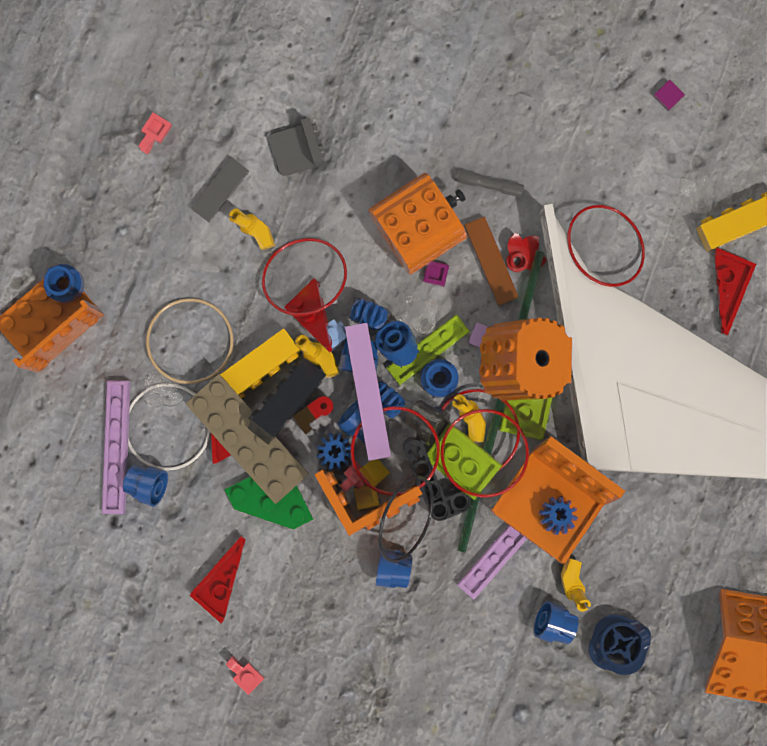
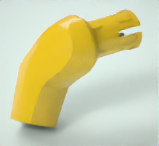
[229,208,275,250]
[295,335,340,378]
[452,394,486,442]
[561,558,591,612]

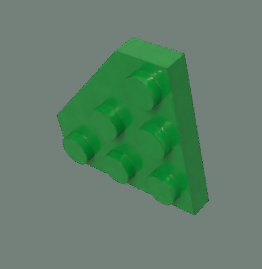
[224,476,314,530]

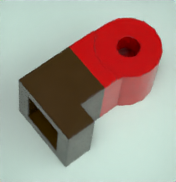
[293,396,333,435]

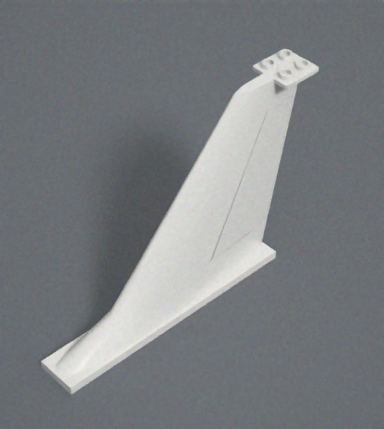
[539,204,767,479]

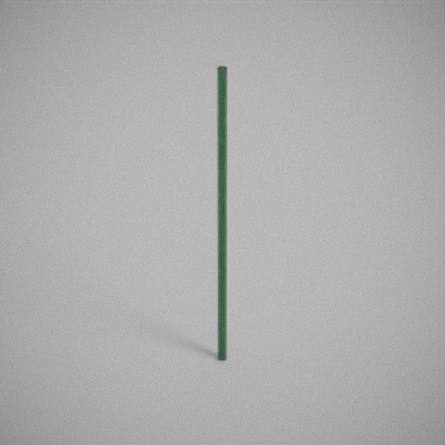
[457,251,544,553]

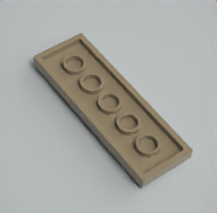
[185,374,309,504]

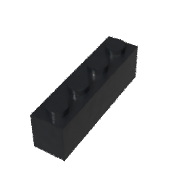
[248,358,326,445]

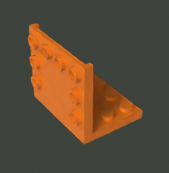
[0,278,105,372]
[490,436,625,564]
[314,470,422,536]
[705,589,767,704]

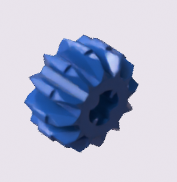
[349,299,388,331]
[378,382,406,418]
[317,433,351,470]
[539,496,578,535]

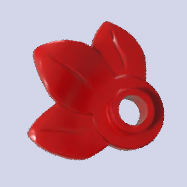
[506,233,547,272]

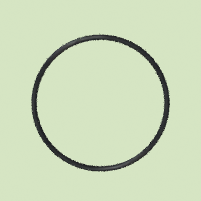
[378,476,434,562]

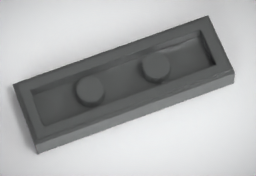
[191,157,250,223]

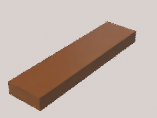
[464,216,519,306]

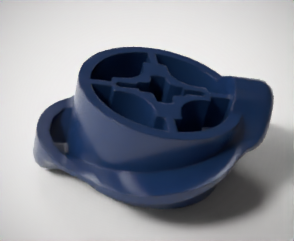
[588,615,651,675]

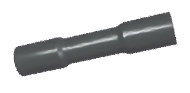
[457,169,524,198]

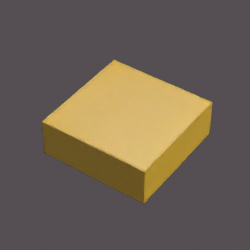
[360,459,390,486]
[353,484,379,510]

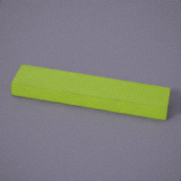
[387,314,470,385]

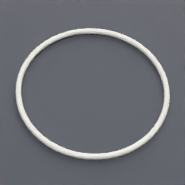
[128,383,211,471]

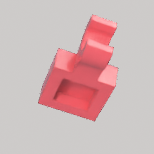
[138,113,172,155]
[340,461,368,492]
[226,656,265,695]

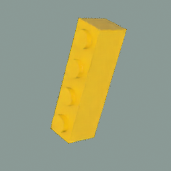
[696,192,767,252]
[220,328,301,399]

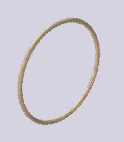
[146,298,233,384]

